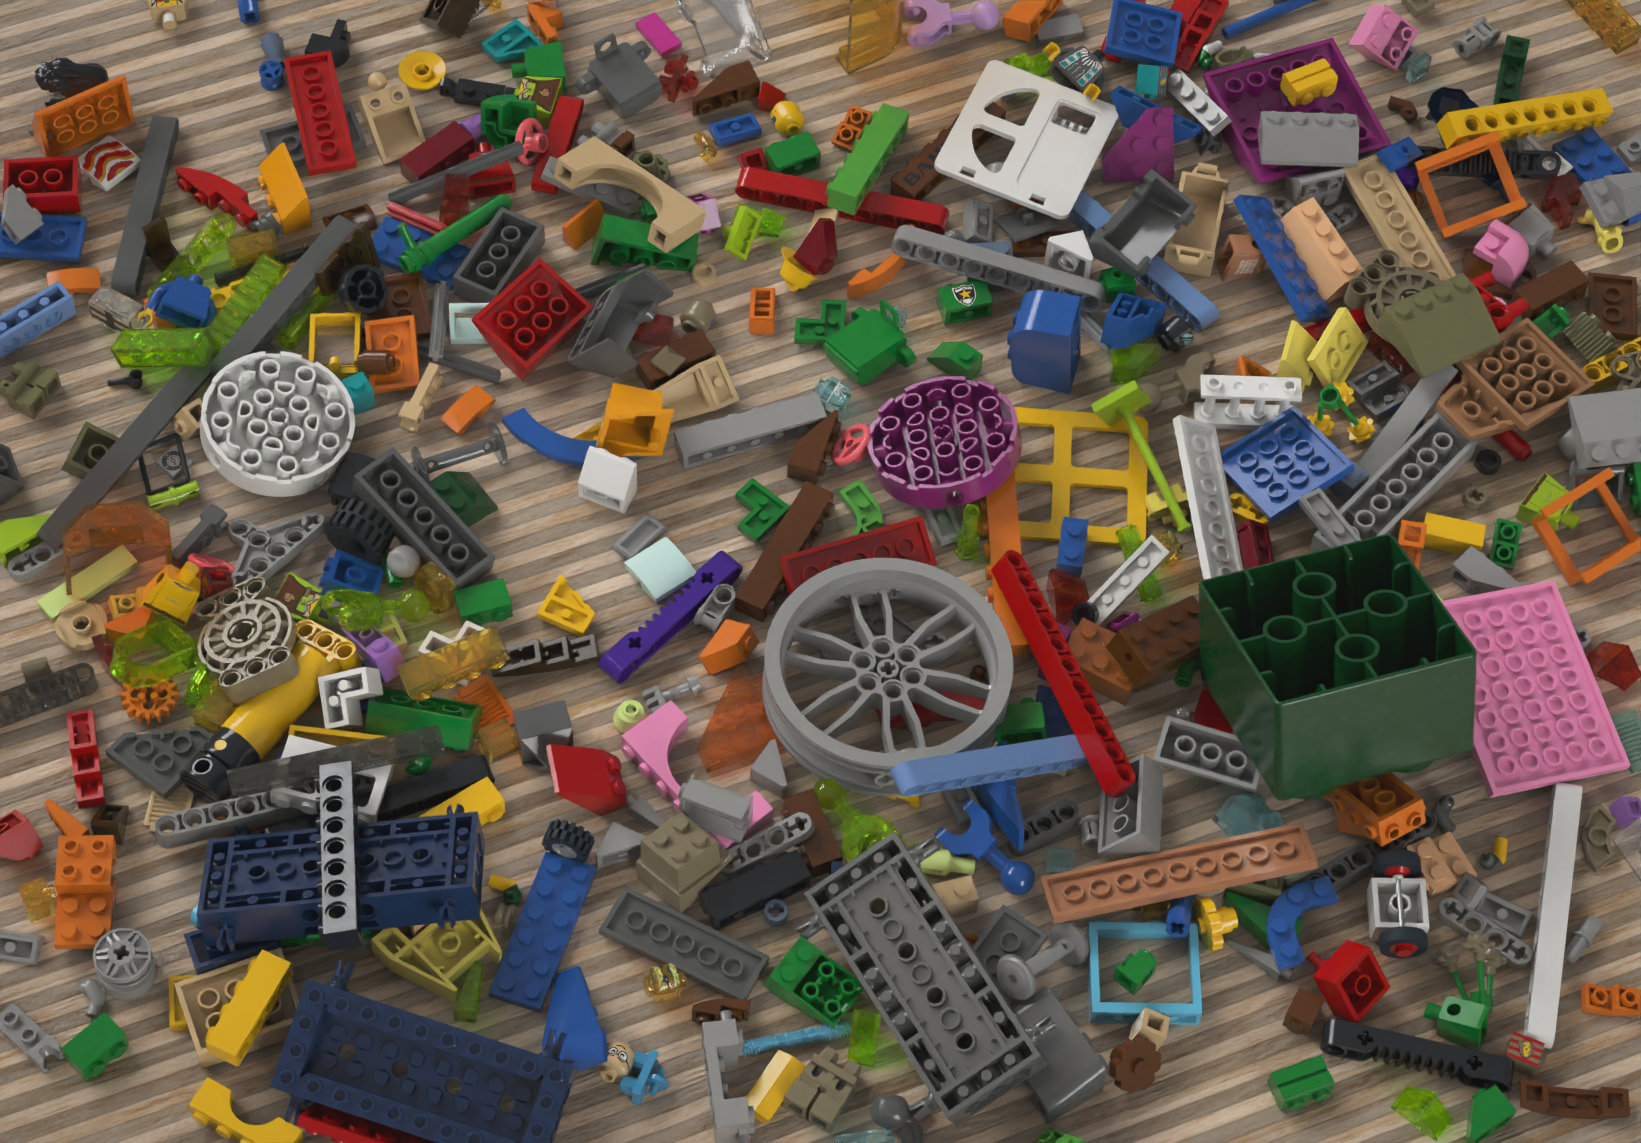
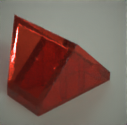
[1046,568,1090,626]
[1586,641,1641,692]

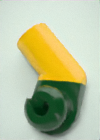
[488,874,522,905]

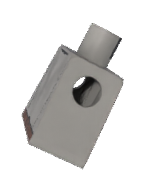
[1504,201,1557,259]

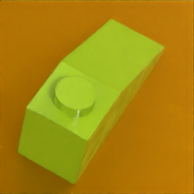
[0,514,52,567]

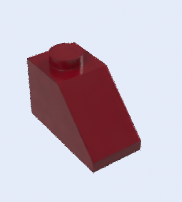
[793,218,838,275]

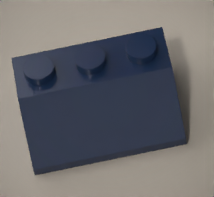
[183,929,278,975]

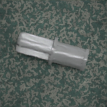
[1564,915,1603,963]

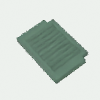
[1611,709,1641,774]

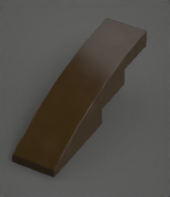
[489,634,600,677]

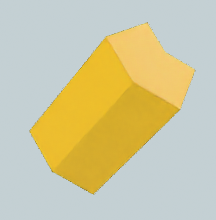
[746,1050,806,1124]

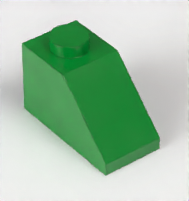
[927,341,983,381]
[1465,1085,1517,1143]

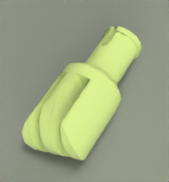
[920,849,975,876]

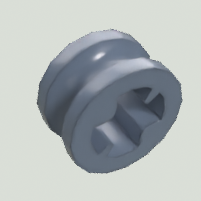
[764,899,788,927]

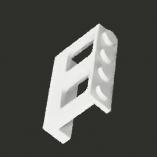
[270,735,393,824]

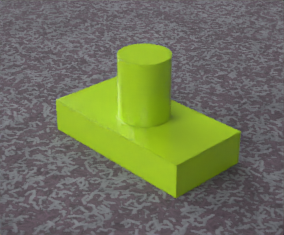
[722,206,762,261]

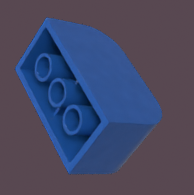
[1007,290,1081,394]

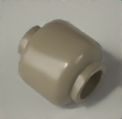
[680,299,716,334]

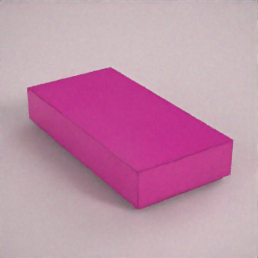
[635,12,682,58]

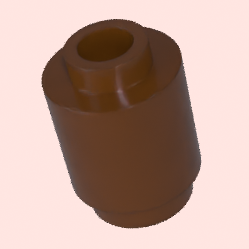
[357,350,396,375]

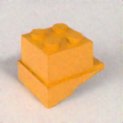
[596,383,674,457]

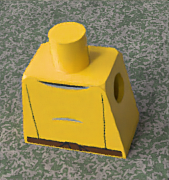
[141,561,201,626]

